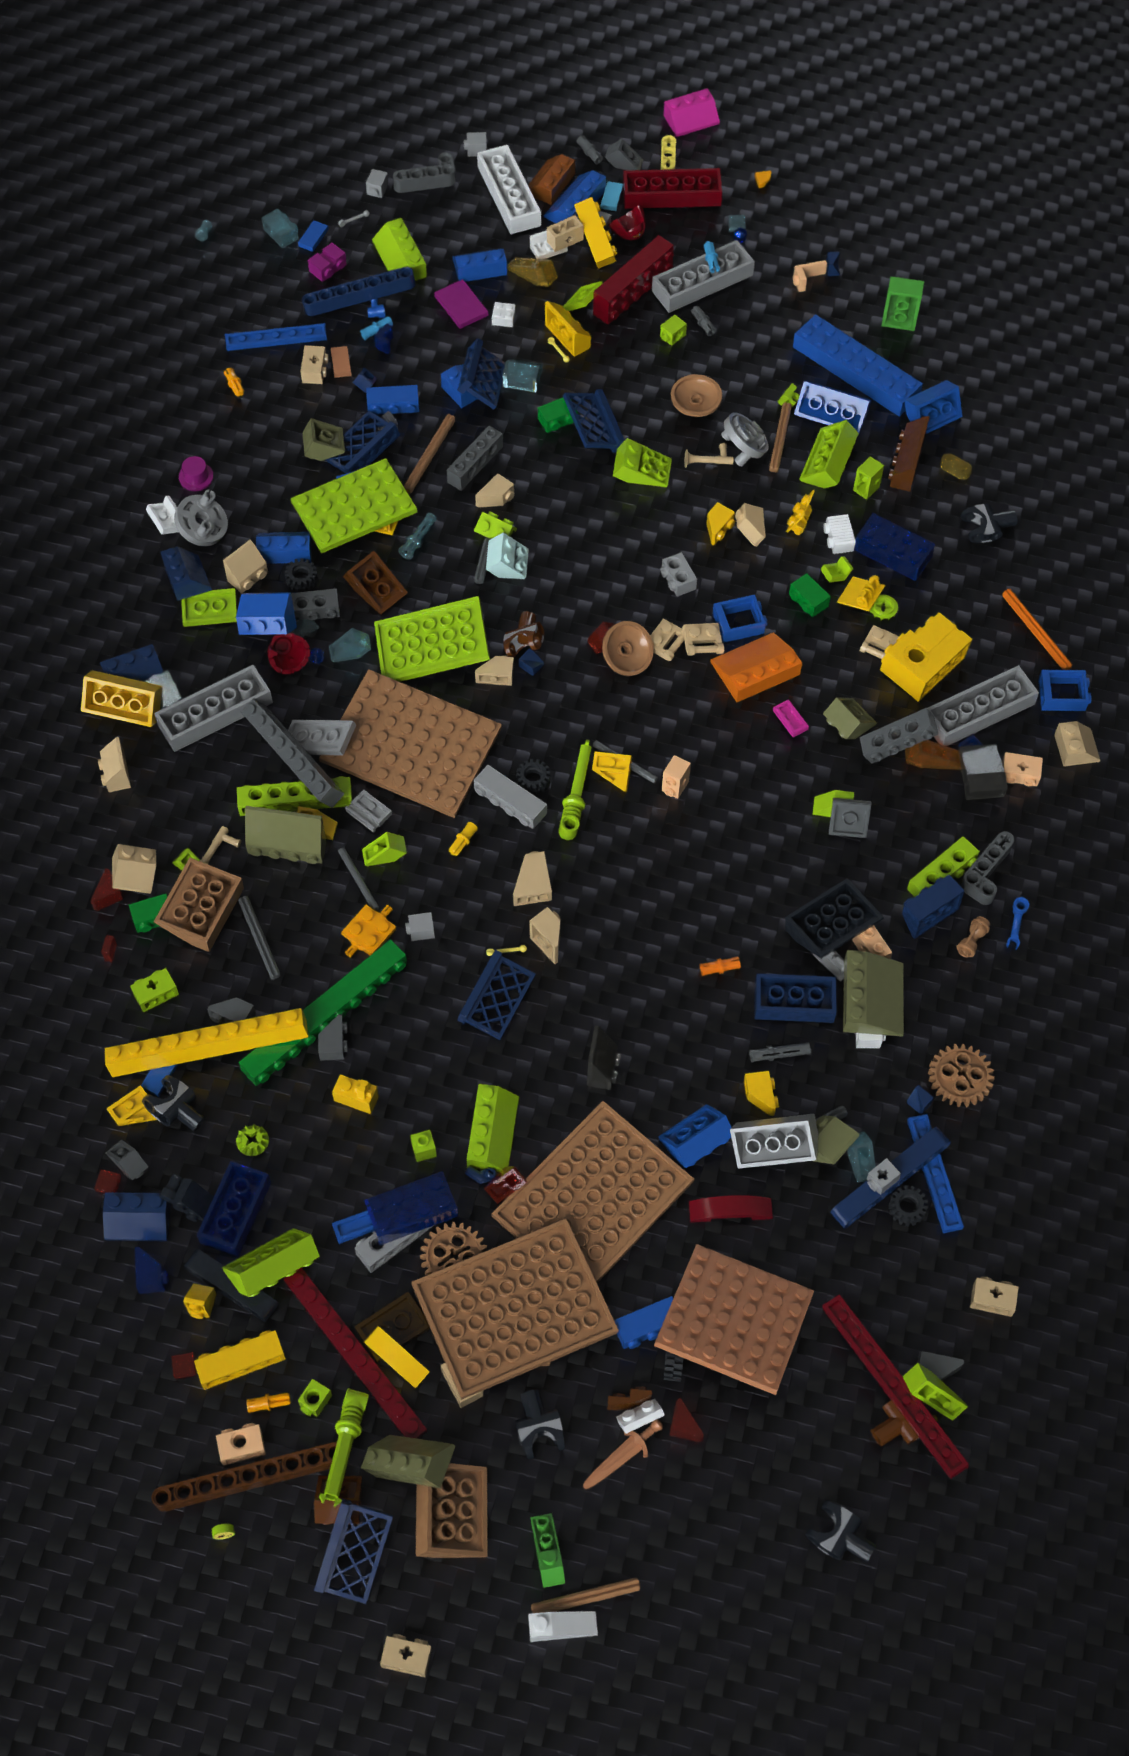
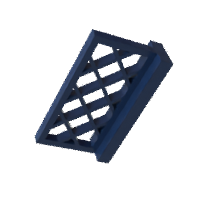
[457,338,507,410]
[563,389,625,453]
[325,411,400,474]
[457,950,536,1040]
[314,1498,393,1604]

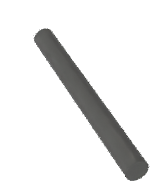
[593,740,658,784]
[338,847,379,911]

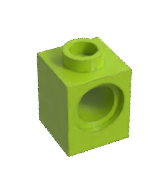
[660,315,687,346]
[410,1130,437,1162]
[298,1379,332,1417]

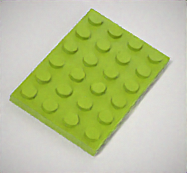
[291,458,417,553]
[374,596,490,682]

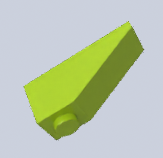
[903,1363,968,1421]

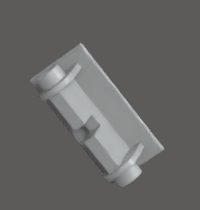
[813,950,844,981]

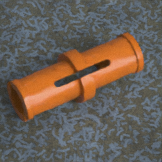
[700,956,741,976]

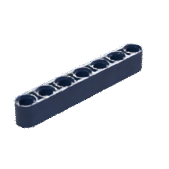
[302,267,416,316]
[830,1127,951,1229]

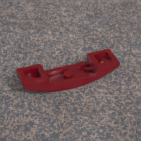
[689,1195,773,1222]

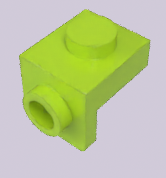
[820,556,853,582]

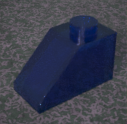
[135,1247,168,1294]

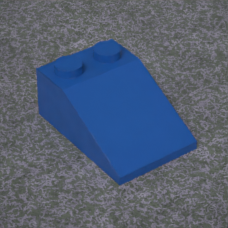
[441,364,497,408]

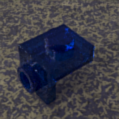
[374,323,393,354]

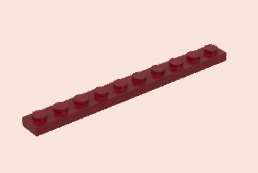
[283,1268,427,1439]
[822,1294,969,1479]

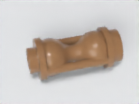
[957,916,990,958]

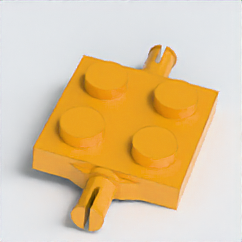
[341,904,396,958]

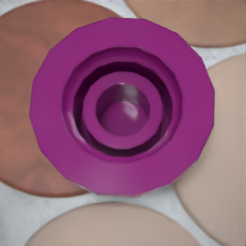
[179,456,213,491]

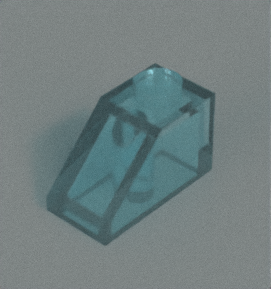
[329,628,371,662]
[847,1132,876,1182]

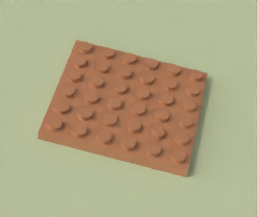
[654,1244,814,1395]

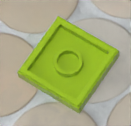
[563,281,603,311]

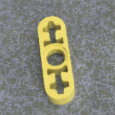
[661,135,676,170]

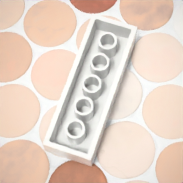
[477,145,541,234]

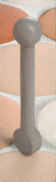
[338,210,370,227]

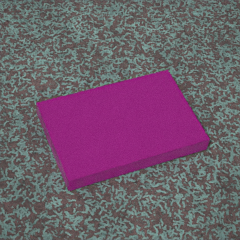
[434,279,488,329]

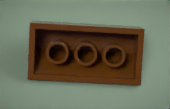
[888,416,929,491]

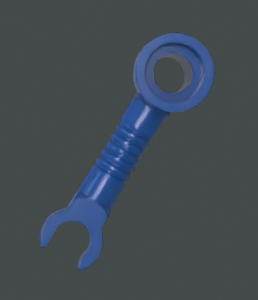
[368,298,386,319]
[1006,897,1029,950]

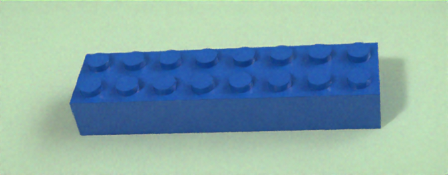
[793,314,923,417]

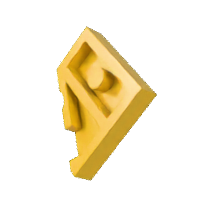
[592,752,632,792]
[106,1085,157,1126]

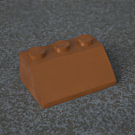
[528,154,575,205]

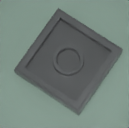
[829,798,871,838]

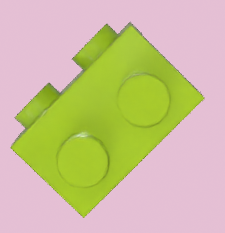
[474,511,517,539]

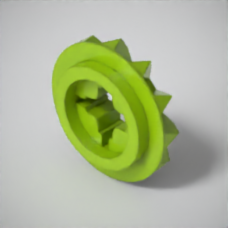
[870,595,898,620]
[236,1124,269,1156]

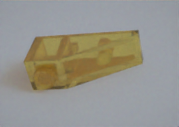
[507,257,558,287]

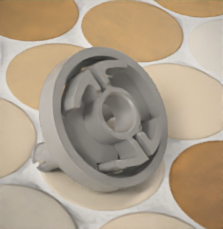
[721,413,769,467]
[174,490,228,546]

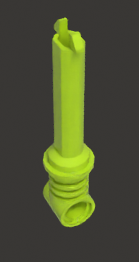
[558,739,592,840]
[319,1388,369,1507]

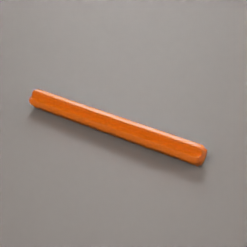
[1002,589,1072,670]

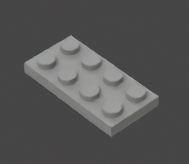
[288,720,356,755]

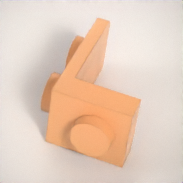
[793,260,827,292]

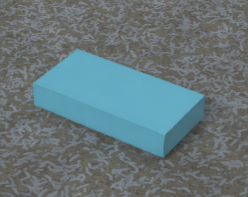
[601,181,623,211]

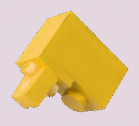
[332,1074,379,1114]

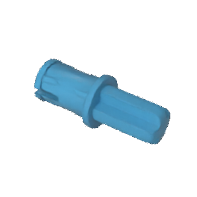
[704,241,720,273]
[360,316,393,340]

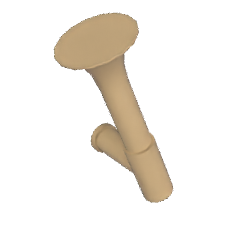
[684,443,734,468]
[200,826,241,864]

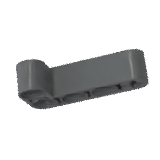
[393,152,455,193]
[961,832,1014,905]

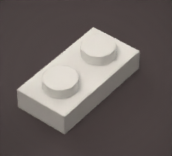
[616,1399,665,1434]

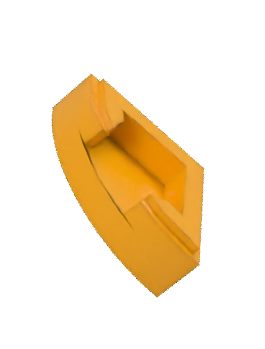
[755,170,771,188]

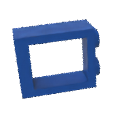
[712,595,767,643]
[1038,670,1091,711]

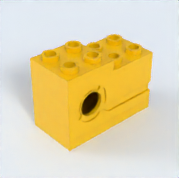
[880,612,973,702]

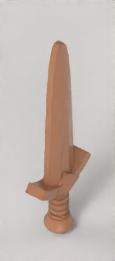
[583,1419,663,1489]

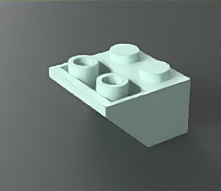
[486,532,529,579]

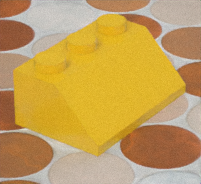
[545,301,591,357]

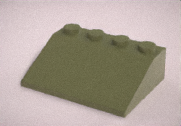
[245,806,327,864]
[843,950,904,1036]

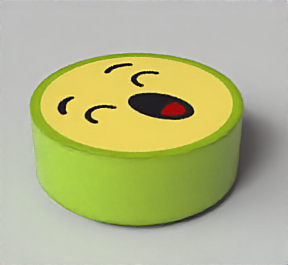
[212,1523,235,1540]

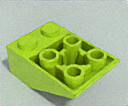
[613,438,672,487]

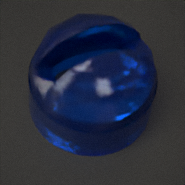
[734,227,747,242]
[309,648,324,664]

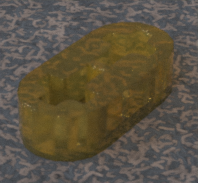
[940,454,972,479]

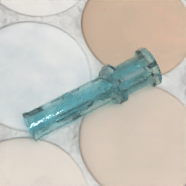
[399,513,437,559]

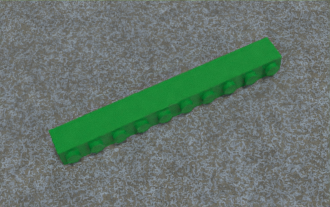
[239,939,407,1086]

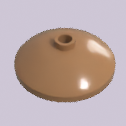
[671,374,722,417]
[602,621,654,676]

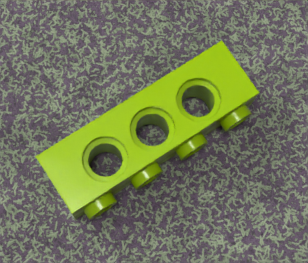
[907,837,980,897]

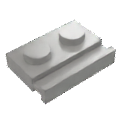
[345,790,392,833]

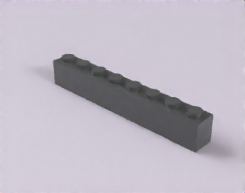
[241,699,344,808]

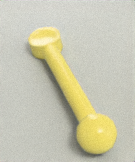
[548,337,570,362]
[486,945,527,956]

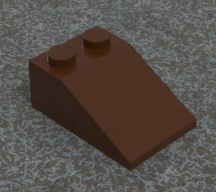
[343,551,408,615]

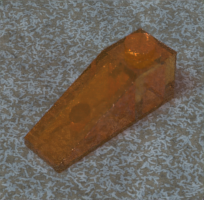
[905,740,965,770]

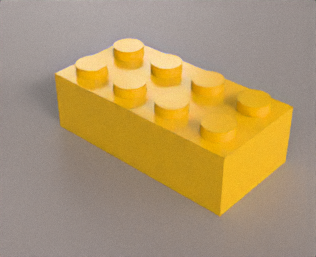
[81,670,162,727]

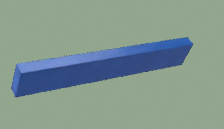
[225,323,327,351]
[907,1114,964,1233]

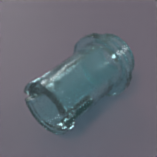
[195,220,212,241]

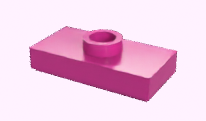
[773,699,809,737]

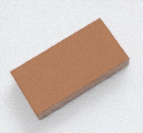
[331,346,351,378]

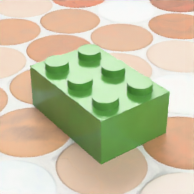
[882,276,924,331]

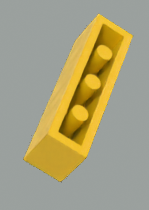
[574,197,617,269]
[194,1330,286,1390]

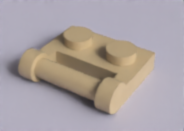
[650,618,684,661]
[682,623,724,656]
[860,625,899,659]

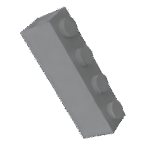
[474,765,547,829]

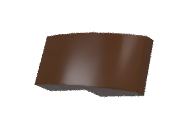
[607,1386,652,1410]

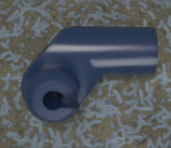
[464,1165,496,1184]

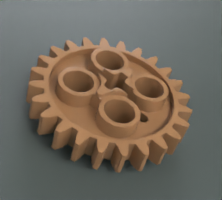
[928,1044,994,1107]
[420,1222,487,1275]

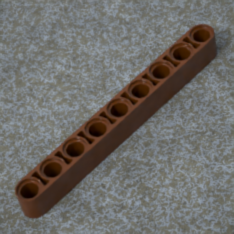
[152,1442,337,1511]

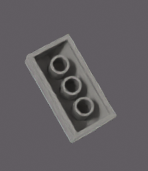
[730,1114,818,1168]

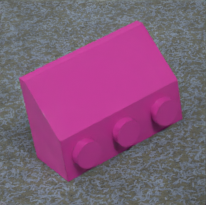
[664,88,720,137]

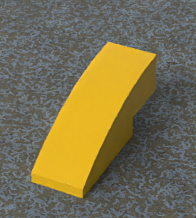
[364,1326,429,1388]

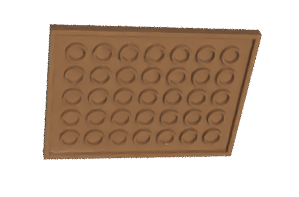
[319,669,502,818]
[492,1101,694,1283]
[411,1219,619,1400]

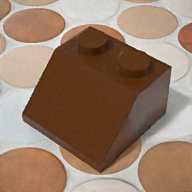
[314,1476,362,1525]

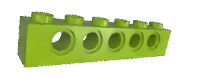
[237,776,352,816]

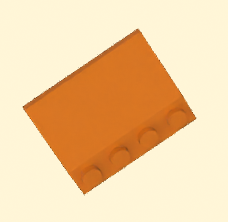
[710,632,802,702]

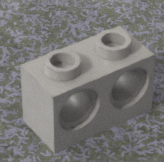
[660,552,697,596]

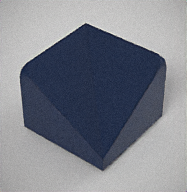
[826,252,840,276]
[352,368,377,393]
[519,648,544,676]
[907,1085,933,1115]

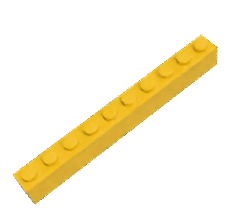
[105,1008,308,1077]

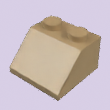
[223,540,268,594]
[1054,721,1100,766]
[98,737,131,792]
[112,844,156,894]
[530,907,561,964]

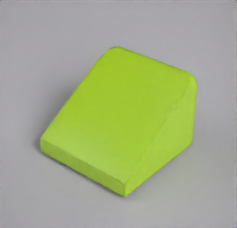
[172,848,200,870]

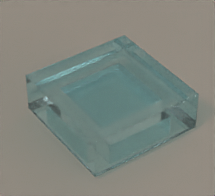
[728,215,746,231]

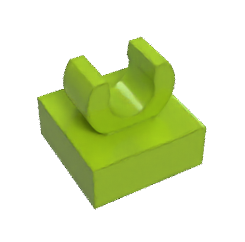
[778,383,800,407]

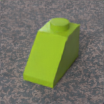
[812,790,854,817]
[362,832,407,866]

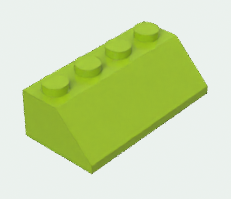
[372,218,427,281]
[799,420,859,489]
[467,1084,519,1173]
[222,1228,320,1297]

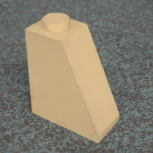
[513,851,552,906]

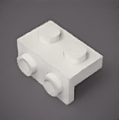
[530,230,568,261]
[146,496,179,534]

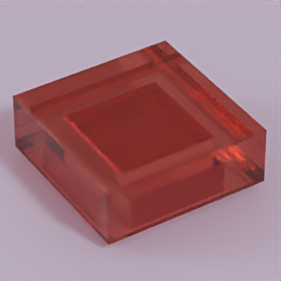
[101,935,117,962]
[94,1170,121,1193]
[172,1352,196,1379]

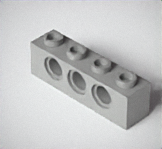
[355,1198,437,1273]

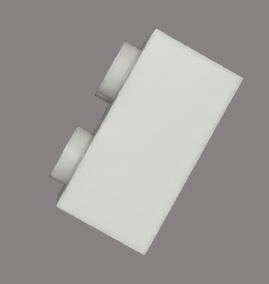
[492,302,516,327]

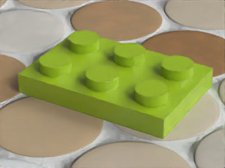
[181,588,237,627]

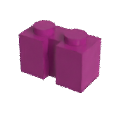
[308,243,347,282]

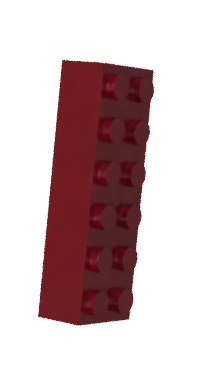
[623,168,722,209]
[593,235,674,324]

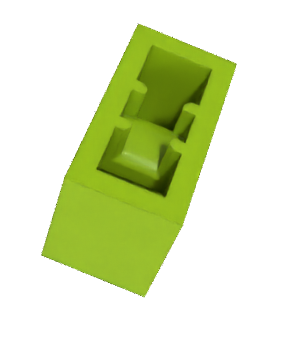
[853,456,884,500]
[130,968,179,1013]

